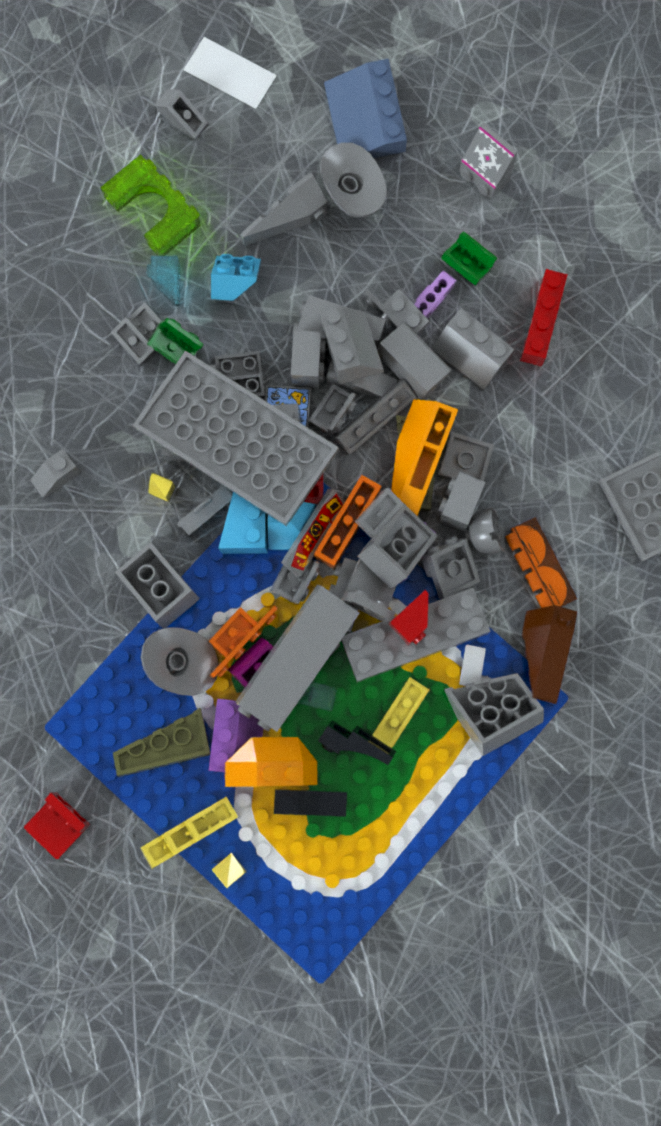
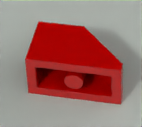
[389,590,429,646]

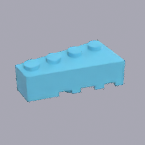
[218,492,268,554]

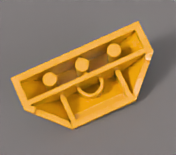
[225,737,317,787]

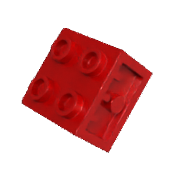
[24,792,91,859]

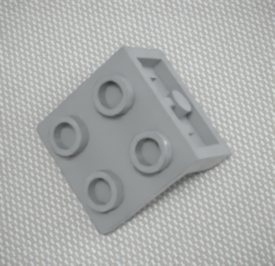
[341,559,397,621]

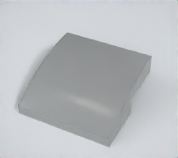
[111,302,163,365]

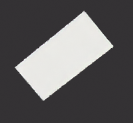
[184,37,277,109]

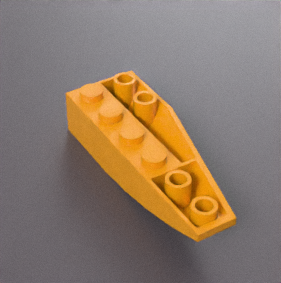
[391,399,458,516]

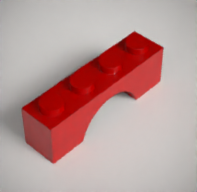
[520,269,568,367]

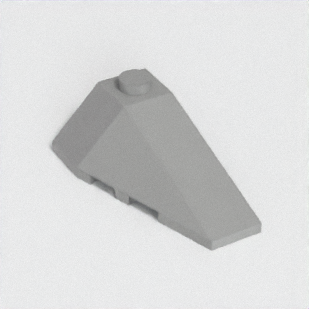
[240,172,328,246]

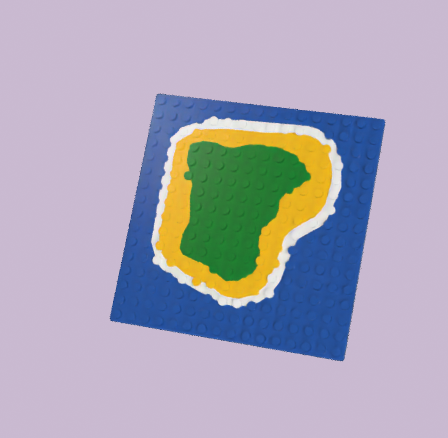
[45,482,568,984]

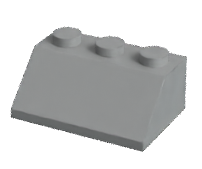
[320,306,384,384]
[431,308,515,391]

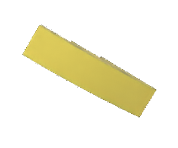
[140,796,238,869]

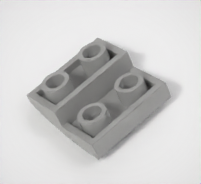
[215,351,265,396]

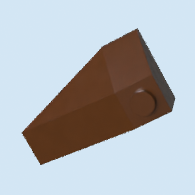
[522,605,577,704]

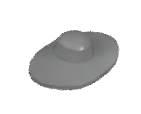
[320,143,387,218]
[141,627,218,696]

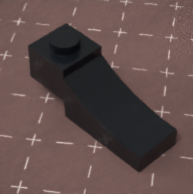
[318,720,396,765]
[274,789,347,817]

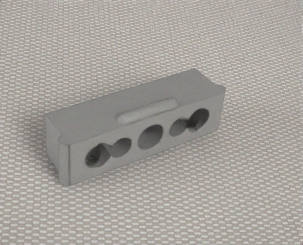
[177,485,232,536]

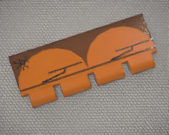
[505,517,577,608]

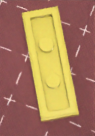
[372,677,429,748]

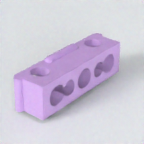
[414,270,457,319]

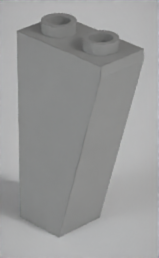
[292,295,386,347]

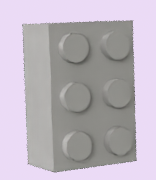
[115,542,200,628]

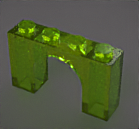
[100,154,201,259]

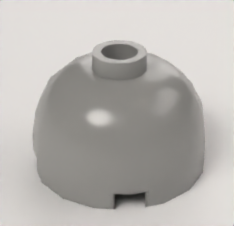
[465,507,506,555]

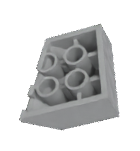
[444,673,544,756]

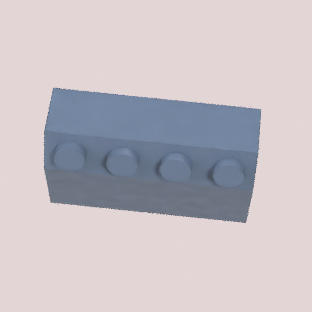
[324,59,407,158]

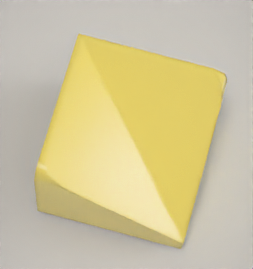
[148,473,175,502]
[212,853,246,888]

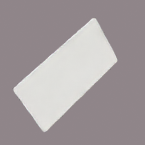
[459,645,486,686]

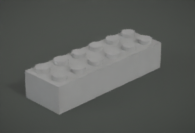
[341,588,491,683]

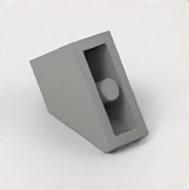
[154,89,208,139]
[30,449,81,499]

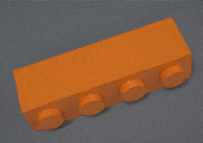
[314,475,382,570]

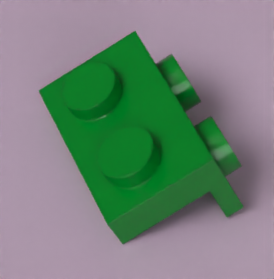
[441,231,497,286]
[147,318,204,364]

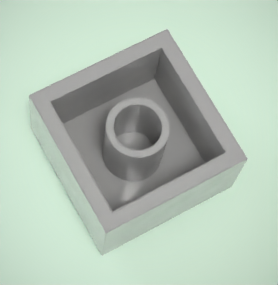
[291,330,326,389]
[437,472,486,533]

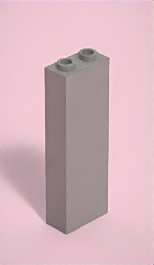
[235,585,360,732]

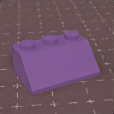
[208,699,264,772]

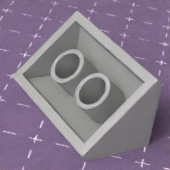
[378,322,452,400]

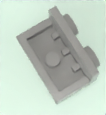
[309,383,357,437]
[270,560,320,604]

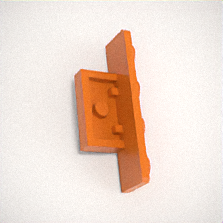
[208,605,278,678]

